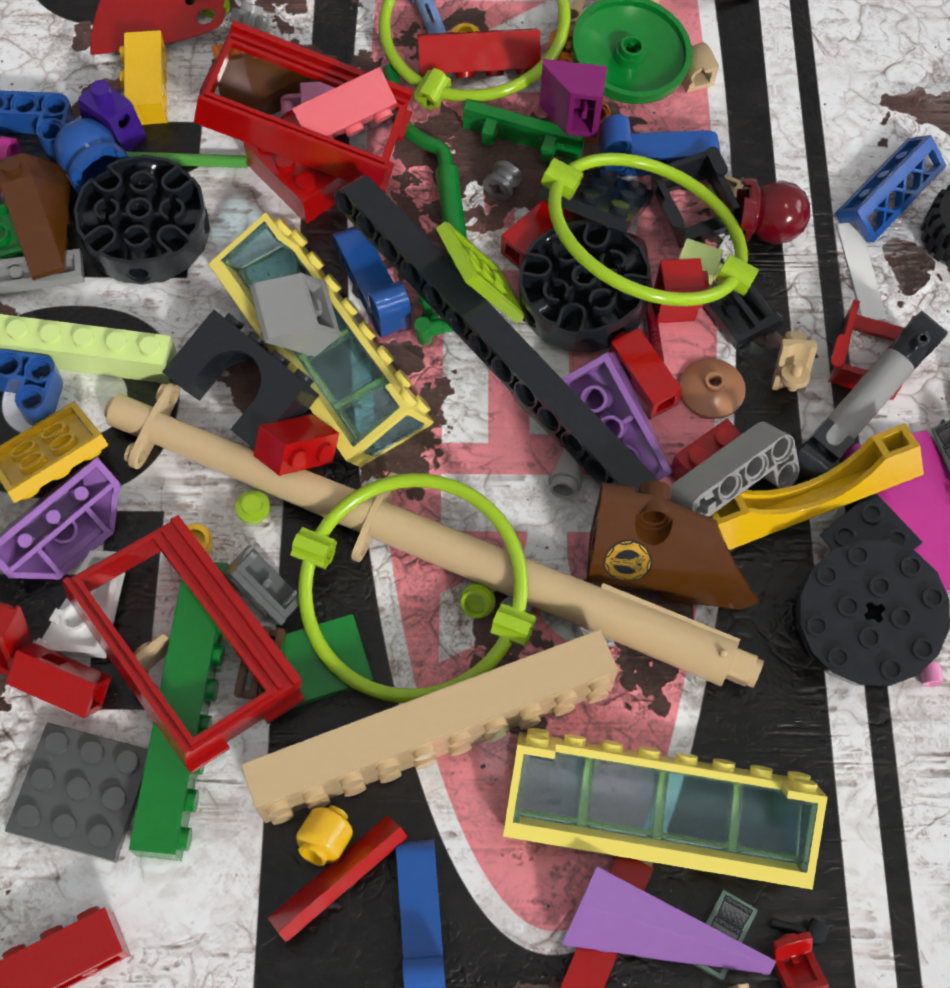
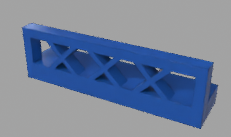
[835,135,947,242]

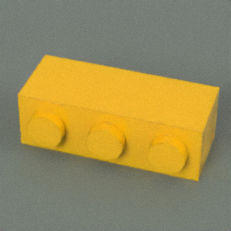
[119,30,168,125]

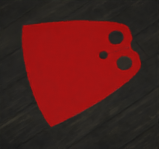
[90,0,226,55]

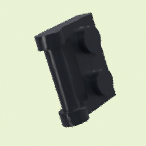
[703,284,785,349]

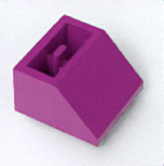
[539,59,607,138]

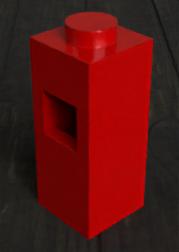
[500,201,578,269]
[609,328,682,420]
[6,643,112,718]

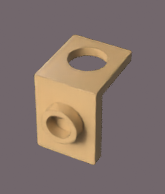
[134,633,169,672]

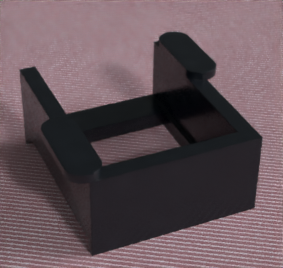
[651,147,740,249]

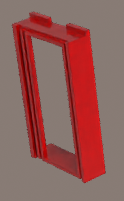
[193,20,413,193]
[63,515,305,775]

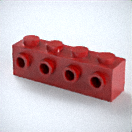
[417,28,541,78]

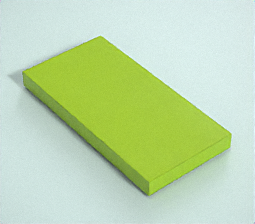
[436,221,525,324]

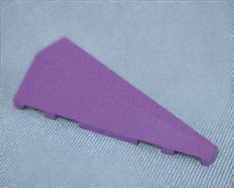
[562,867,776,975]

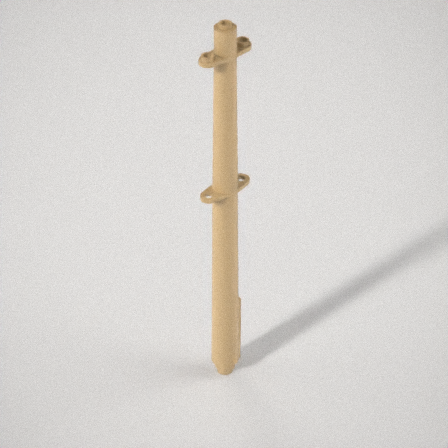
[104,382,764,688]

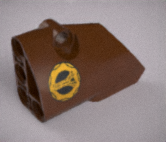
[586,480,759,610]

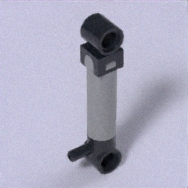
[797,310,948,481]

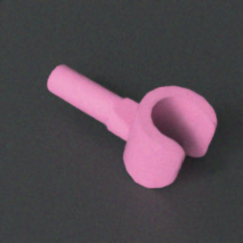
[919,661,943,687]

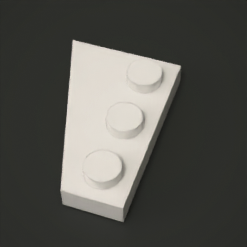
[35,550,125,658]

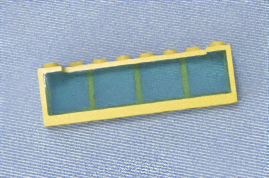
[209,212,434,467]
[503,728,828,890]

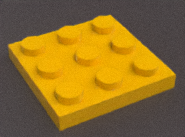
[0,401,109,503]

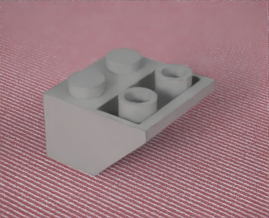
[250,273,341,357]

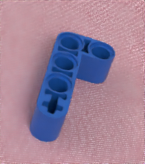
[0,90,76,160]
[598,114,721,177]
[332,226,412,338]
[0,349,63,426]
[396,839,446,988]

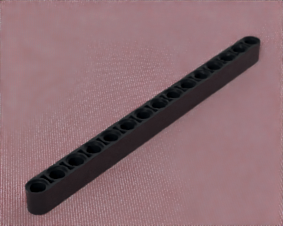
[334,174,659,493]

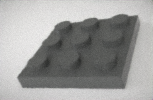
[5,722,148,863]

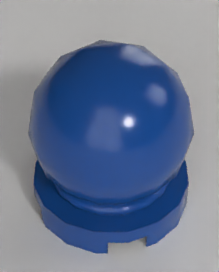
[53,118,129,195]

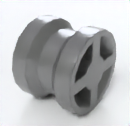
[483,160,522,201]

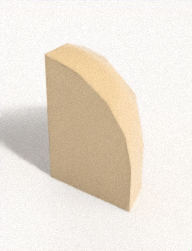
[682,42,719,93]

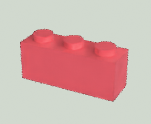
[292,67,397,139]

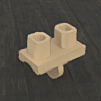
[771,331,817,392]

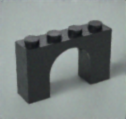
[162,309,319,449]

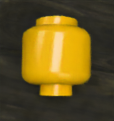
[296,806,353,866]

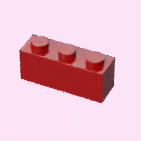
[0,906,131,988]

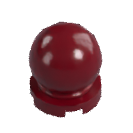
[736,177,810,244]

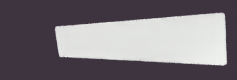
[837,222,887,320]

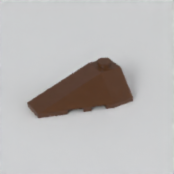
[211,53,337,115]
[0,153,72,280]

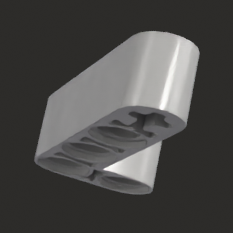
[671,422,799,517]

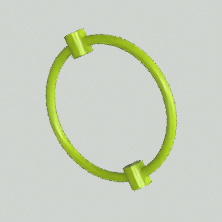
[378,0,571,111]
[541,153,759,306]
[290,473,537,703]

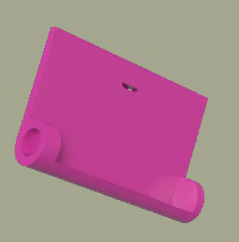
[839,430,950,595]

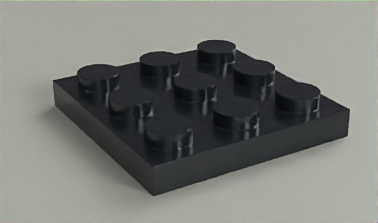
[536,158,654,233]

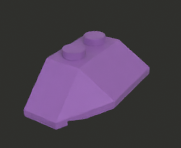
[0,457,120,580]

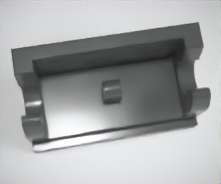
[222,545,299,625]

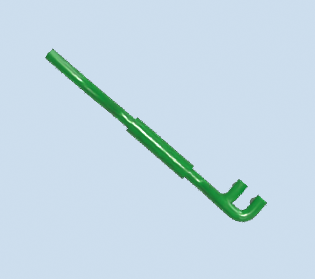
[383,64,467,346]

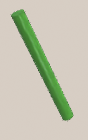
[125,151,248,168]

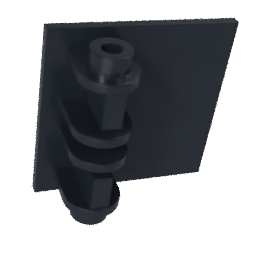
[819,493,923,550]

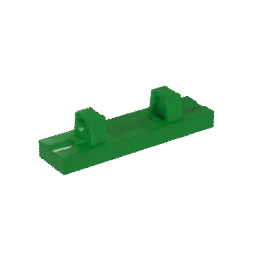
[463,99,585,163]

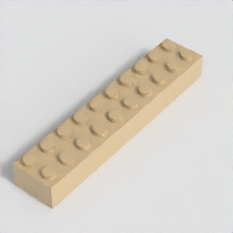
[241,629,618,825]

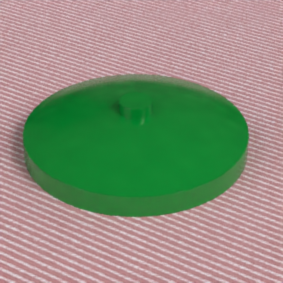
[570,0,692,104]

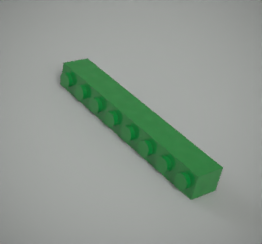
[129,562,236,861]

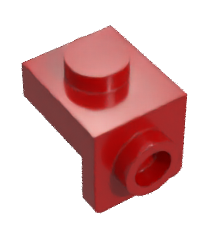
[772,932,829,988]

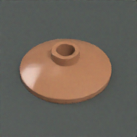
[679,359,746,419]

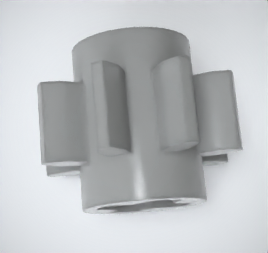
[230,1,269,32]

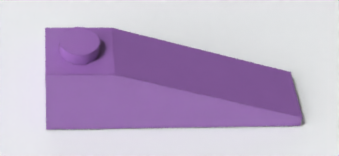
[562,352,674,480]

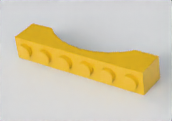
[709,423,924,550]

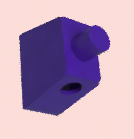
[78,80,147,152]

